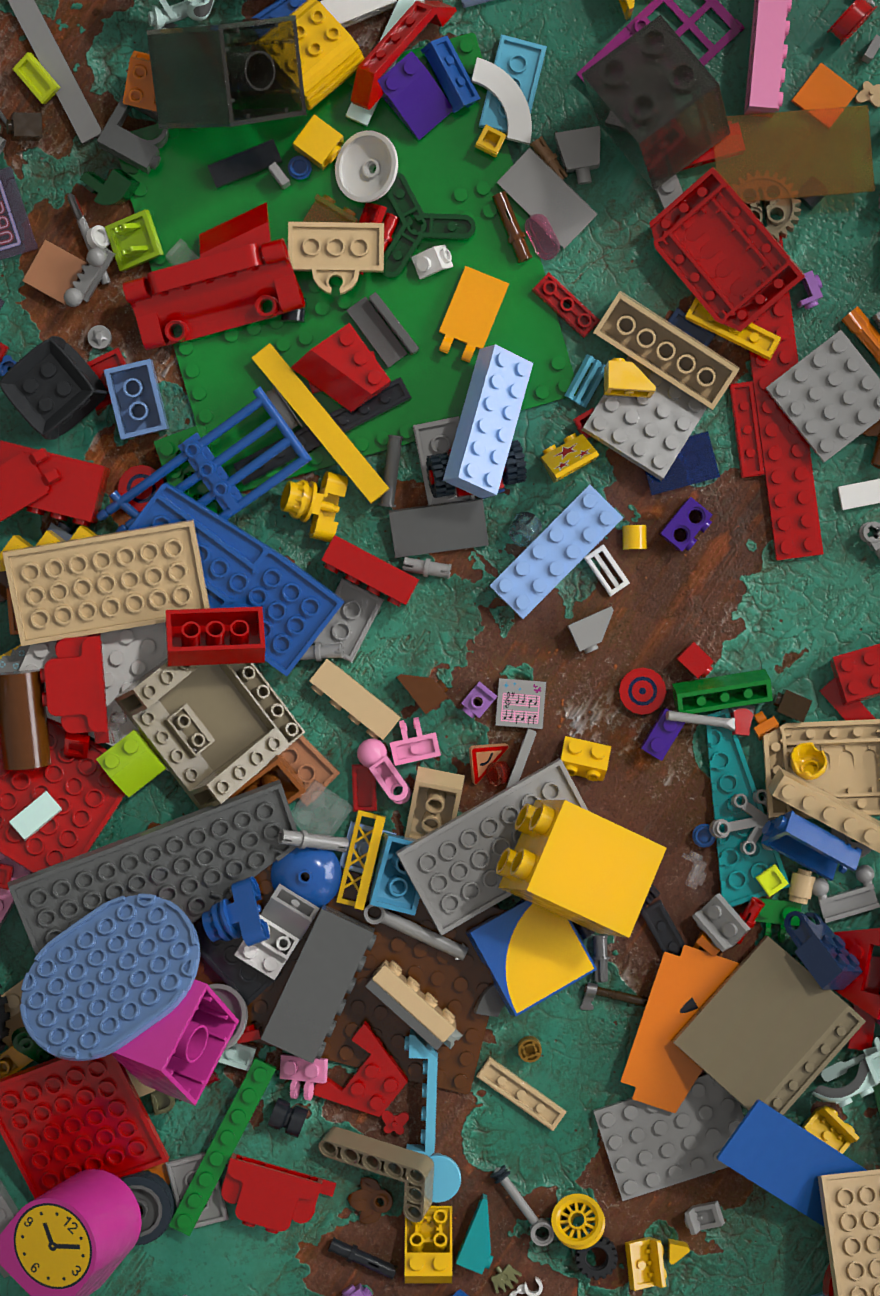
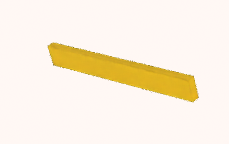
[252,343,389,504]

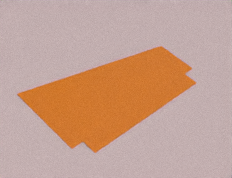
[621,945,740,1113]

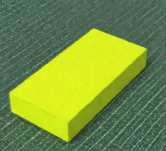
[13,52,61,104]

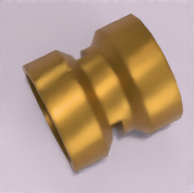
[518,1036,542,1063]

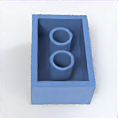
[104,359,169,440]

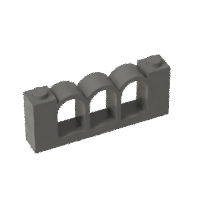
[97,23,219,174]

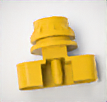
[280,471,348,543]

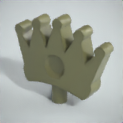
[491,1264,522,1293]

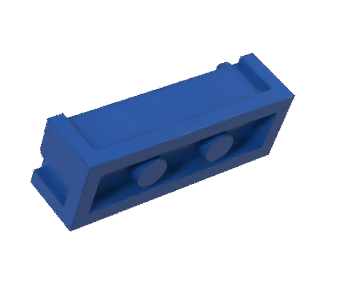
[421,36,481,113]

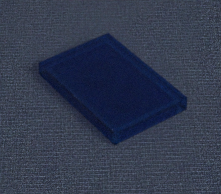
[644,431,720,496]

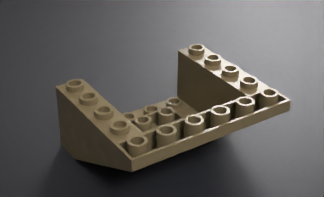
[114,658,305,810]
[672,935,866,1115]

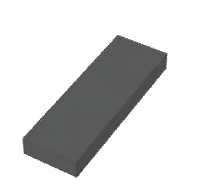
[369,292,419,355]
[346,296,407,368]

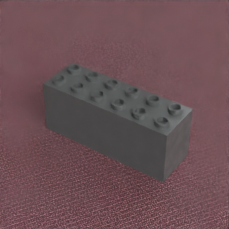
[261,905,377,1064]

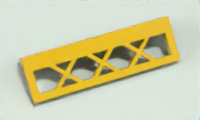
[336,810,386,910]

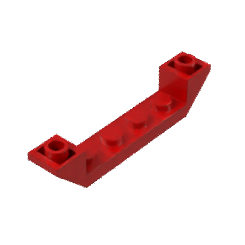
[351,1,457,110]

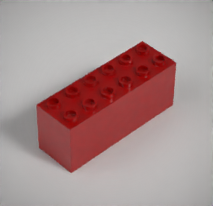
[0,440,110,527]

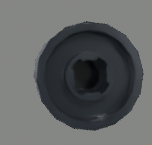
[267,1097,309,1139]

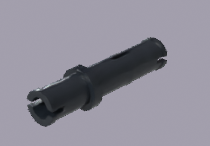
[328,1237,398,1280]

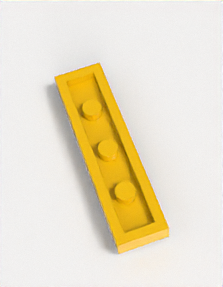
[685,298,781,361]

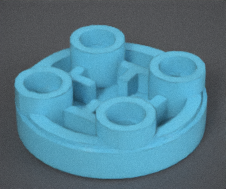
[430,1153,461,1203]

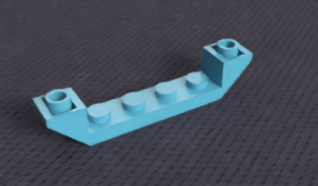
[405,1029,438,1157]

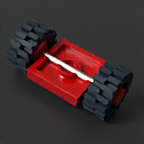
[426,440,527,498]

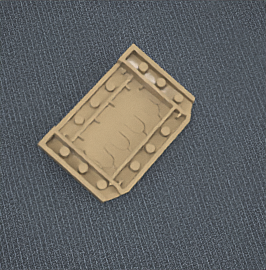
[762,719,880,819]

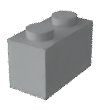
[260,884,320,940]

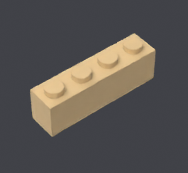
[309,659,401,740]

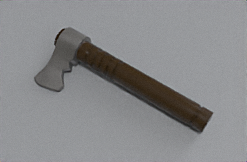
[580,982,648,1010]

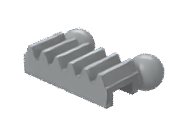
[64,248,116,307]
[812,865,880,923]

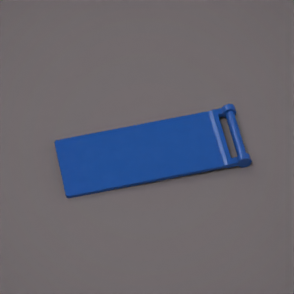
[716,1099,868,1227]

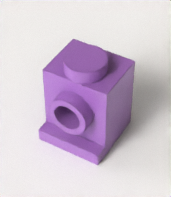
[461,681,498,719]

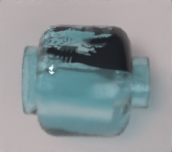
[508,512,542,547]

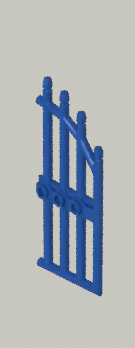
[96,387,312,532]

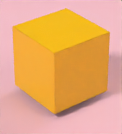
[293,114,344,170]

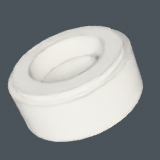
[86,225,110,249]

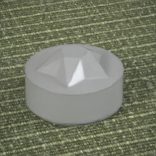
[88,325,112,350]

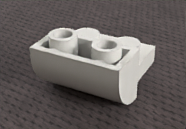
[234,915,300,980]

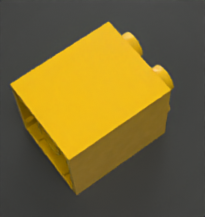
[496,800,666,938]

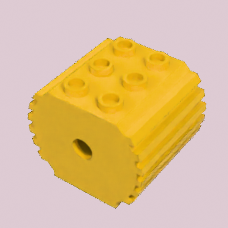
[256,0,365,110]

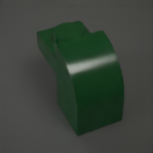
[80,169,140,205]

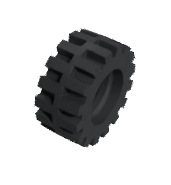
[575,1236,618,1280]

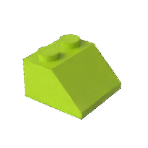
[96,730,167,797]

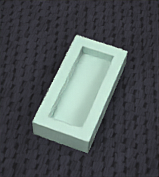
[9,791,62,841]

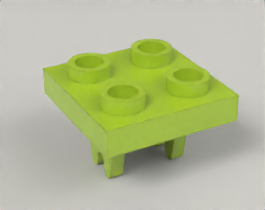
[105,210,164,272]

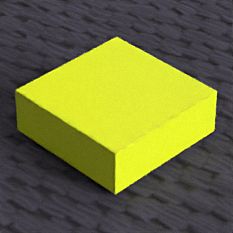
[755,864,789,897]

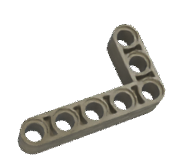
[318,1127,434,1223]

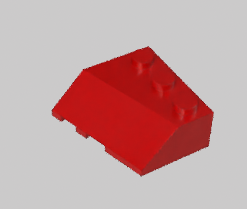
[199,202,272,258]
[291,323,391,412]

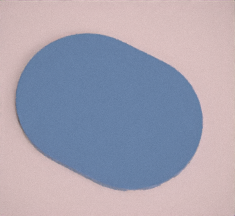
[20,894,200,1061]

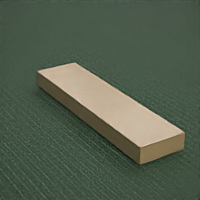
[476,1056,567,1131]

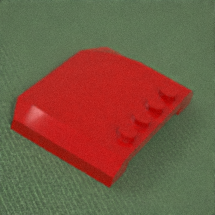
[649,167,806,332]

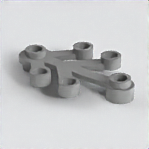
[709,789,773,855]

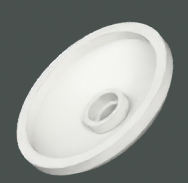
[335,131,398,203]

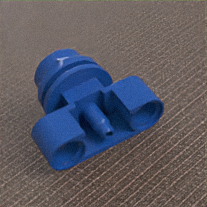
[202,876,270,947]

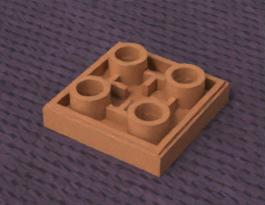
[22,240,87,305]

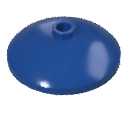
[271,847,342,908]

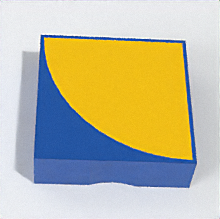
[465,899,597,1016]

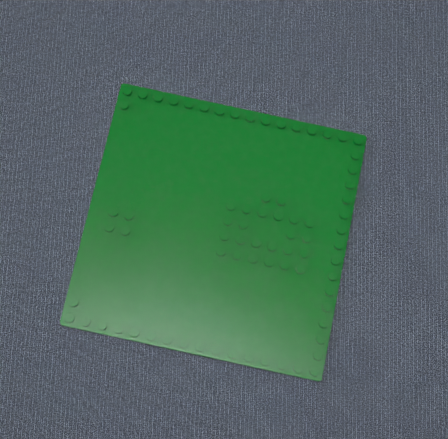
[119,33,579,492]

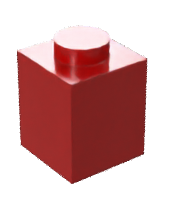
[675,642,714,679]

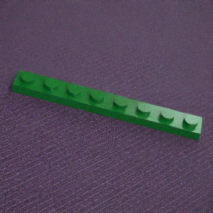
[169,1057,277,1237]

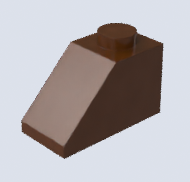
[397,674,449,714]

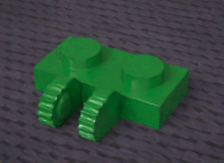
[755,897,802,943]

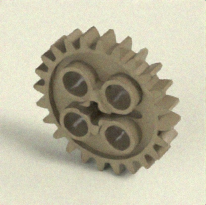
[731,170,801,242]

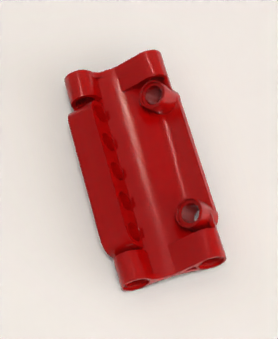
[123,238,305,351]

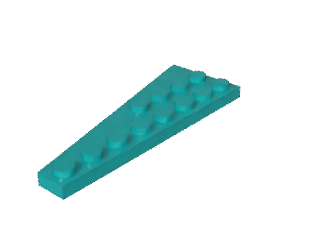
[705,708,790,907]

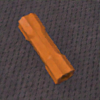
[842,306,880,366]

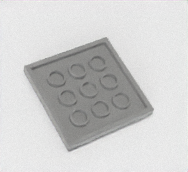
[765,330,880,463]
[582,356,708,481]

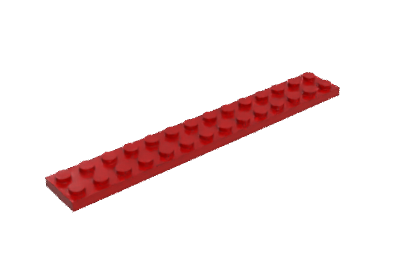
[748,235,824,561]

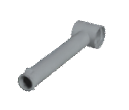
[364,901,468,961]

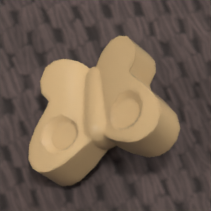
[855,81,880,108]

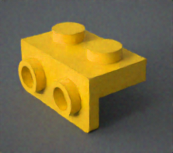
[560,736,611,781]
[802,1105,859,1154]
[625,1237,667,1291]

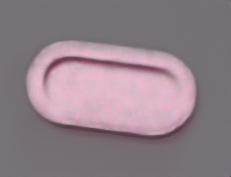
[525,214,560,260]

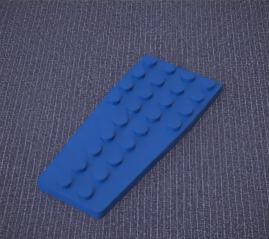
[128,483,344,676]

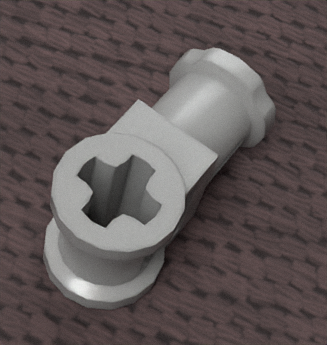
[859,522,880,559]

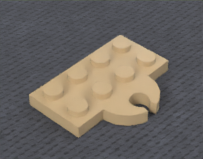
[288,222,384,295]

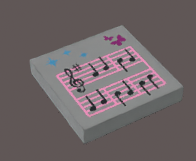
[495,678,546,729]

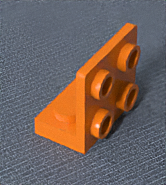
[123,51,181,114]

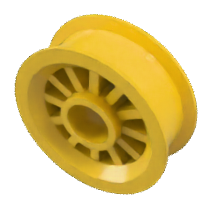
[551,1194,605,1250]

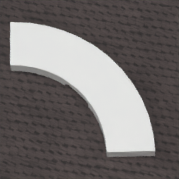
[471,57,532,145]

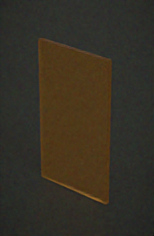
[711,105,875,202]

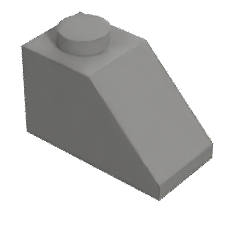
[568,606,614,654]

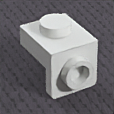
[411,245,453,279]

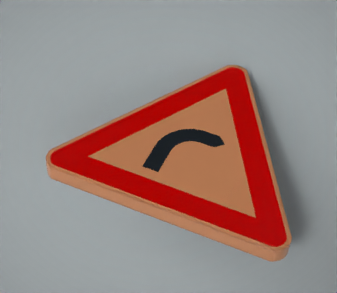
[469,743,509,785]

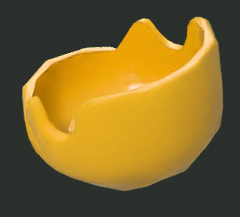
[790,742,828,780]

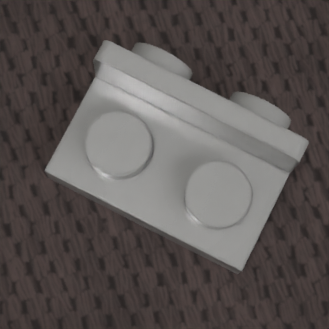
[692,893,750,952]

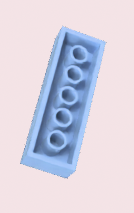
[443,344,533,498]
[489,485,623,619]

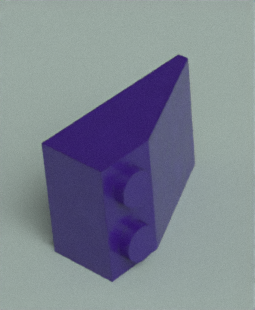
[378,51,453,141]

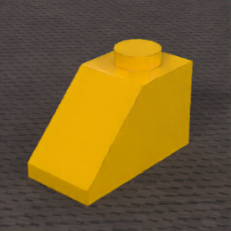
[604,358,656,398]

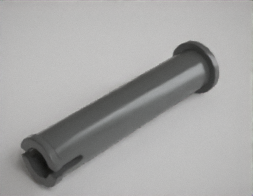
[378,435,403,507]

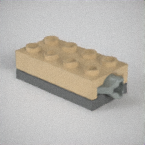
[365,959,463,1050]

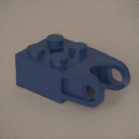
[784,911,863,990]

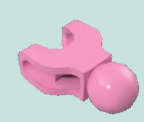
[357,738,411,805]

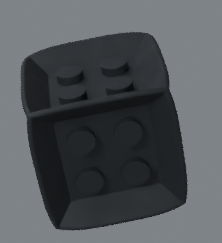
[0,336,109,440]

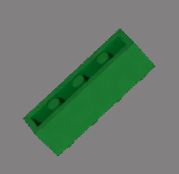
[672,669,773,714]

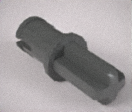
[591,935,610,983]

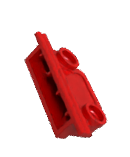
[40,633,110,744]
[221,1153,336,1234]

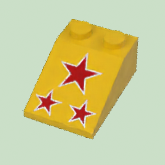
[540,433,599,483]

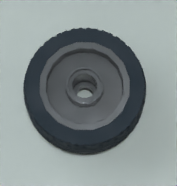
[120,1170,175,1245]

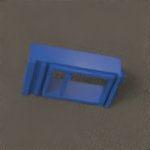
[761,811,862,881]

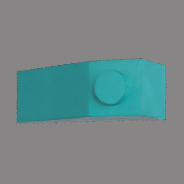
[456,1193,493,1274]

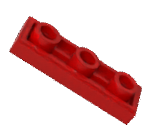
[532,272,600,339]

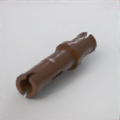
[492,191,532,263]

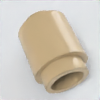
[788,868,816,904]

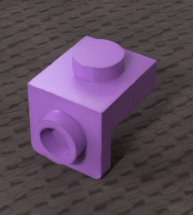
[797,271,823,310]

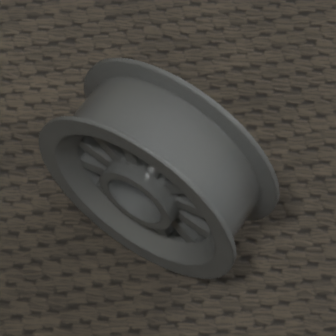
[265,383,302,430]

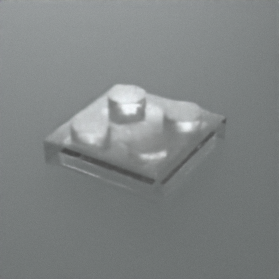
[291,779,354,836]

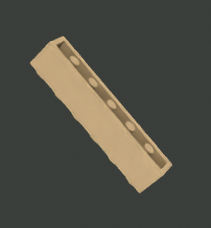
[768,768,880,853]

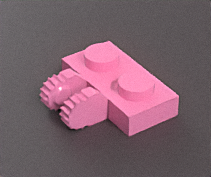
[390,717,441,766]
[280,1054,328,1101]

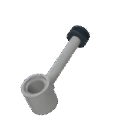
[490,1165,554,1246]

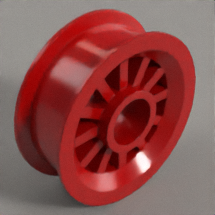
[827,0,878,46]

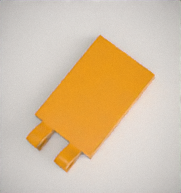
[439,266,509,363]

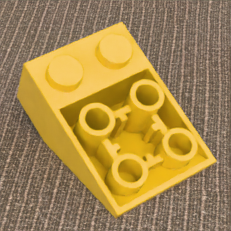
[405,1206,452,1283]

